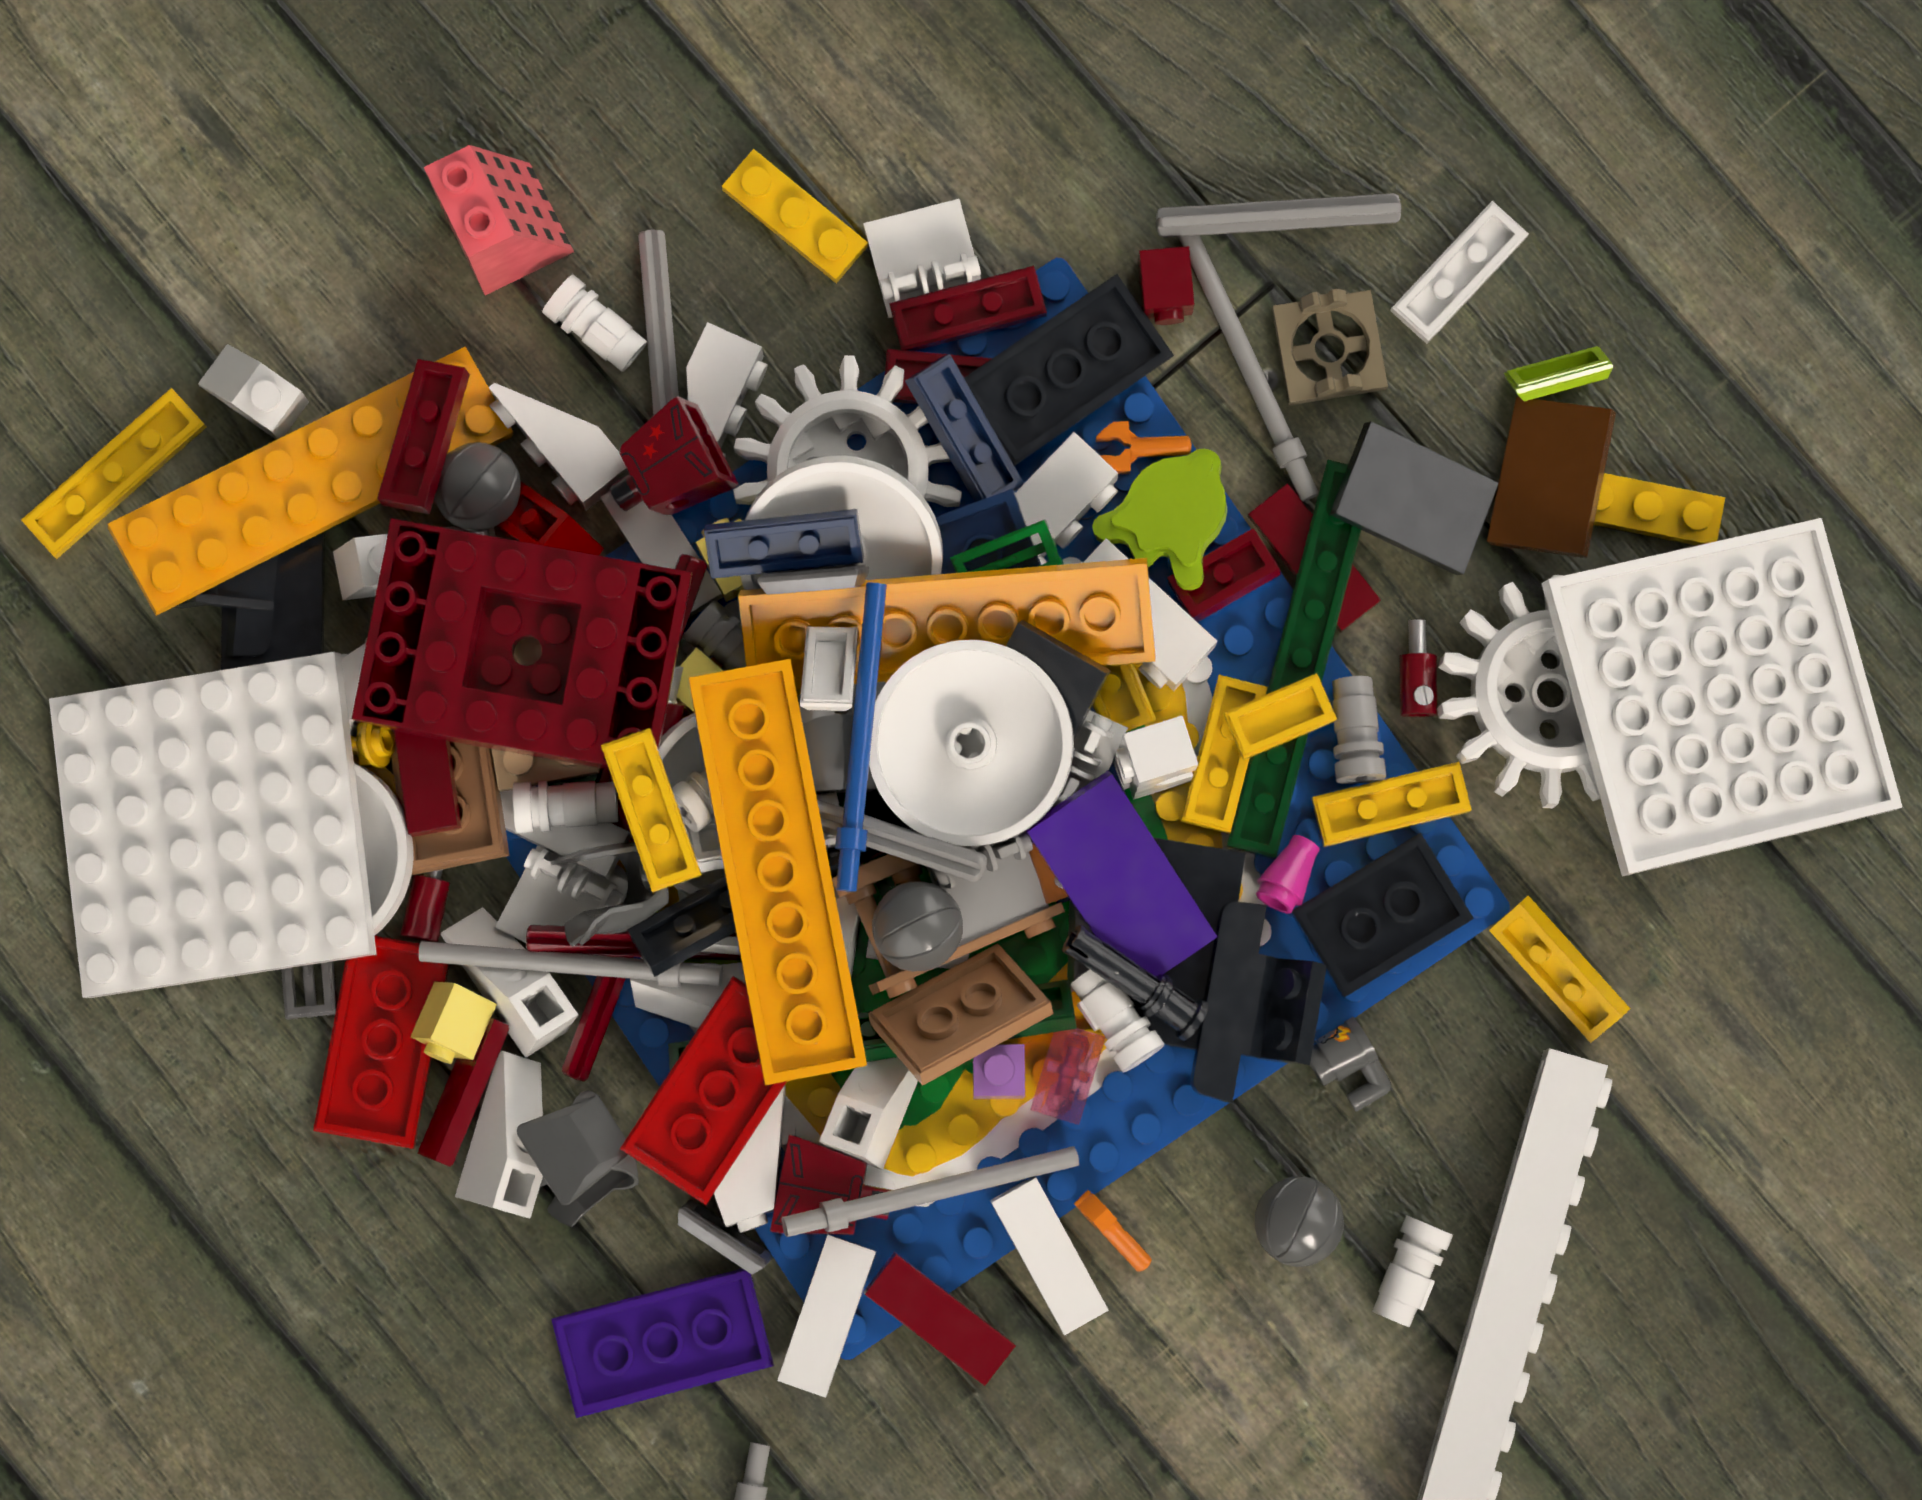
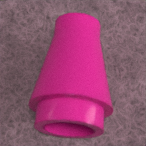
[1256,835,1320,914]

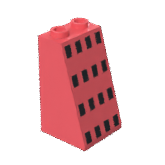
[424,145,574,295]

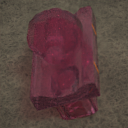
[1030,1028,1106,1125]

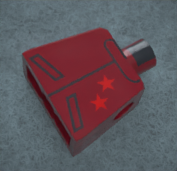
[610,396,739,515]
[770,1135,891,1235]

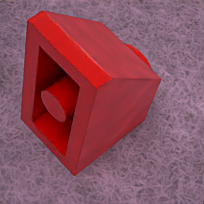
[496,482,604,555]

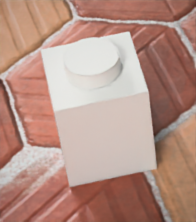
[198,344,309,440]

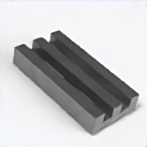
[281,961,337,1020]

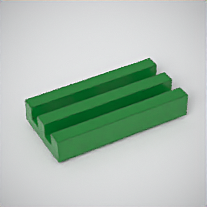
[950,519,1064,573]

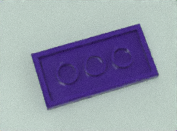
[1026,770,1217,976]
[551,1268,775,1418]

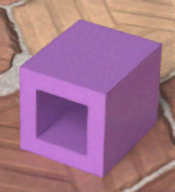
[973,1044,1025,1099]

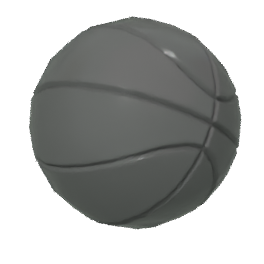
[434,442,521,531]
[872,881,963,972]
[1255,1176,1344,1267]

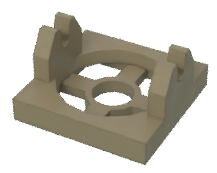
[1272,289,1388,406]

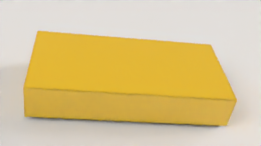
[1223,673,1337,760]

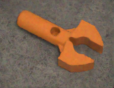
[1096,421,1192,474]
[1073,1190,1152,1272]

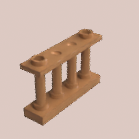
[832,854,1065,999]

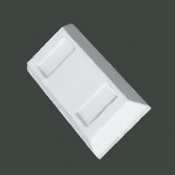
[800,626,858,711]

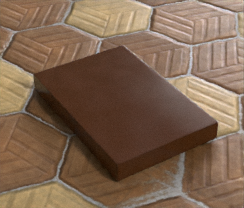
[1487,397,1616,558]

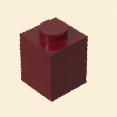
[1137,246,1195,325]

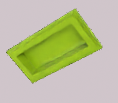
[1504,346,1613,401]

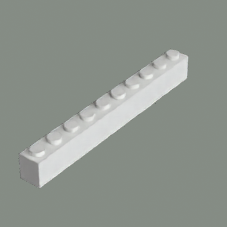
[1417,1048,1612,1500]

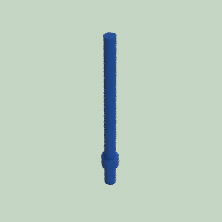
[835,582,887,892]

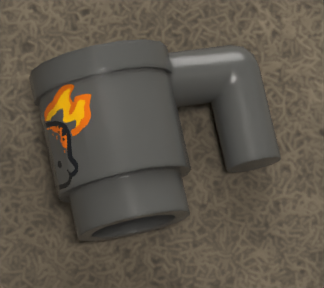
[1310,1016,1391,1112]

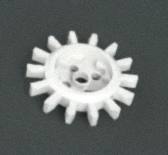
[733,355,962,507]
[1437,575,1600,809]

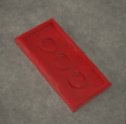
[313,936,450,1149]
[620,976,787,1205]

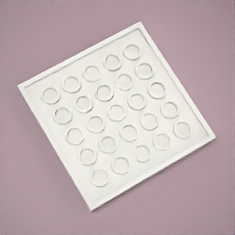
[1542,518,1902,877]
[49,652,377,998]

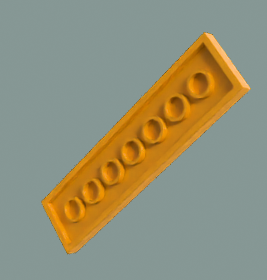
[108,346,513,616]
[738,558,1156,690]
[688,659,867,1085]

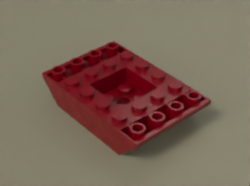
[351,518,693,770]

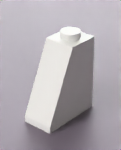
[714,1086,786,1233]

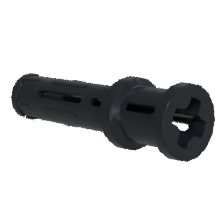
[1062,925,1209,1041]

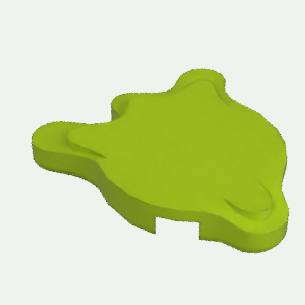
[1092,449,1227,590]

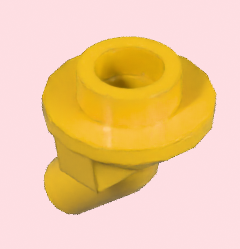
[351,722,395,768]

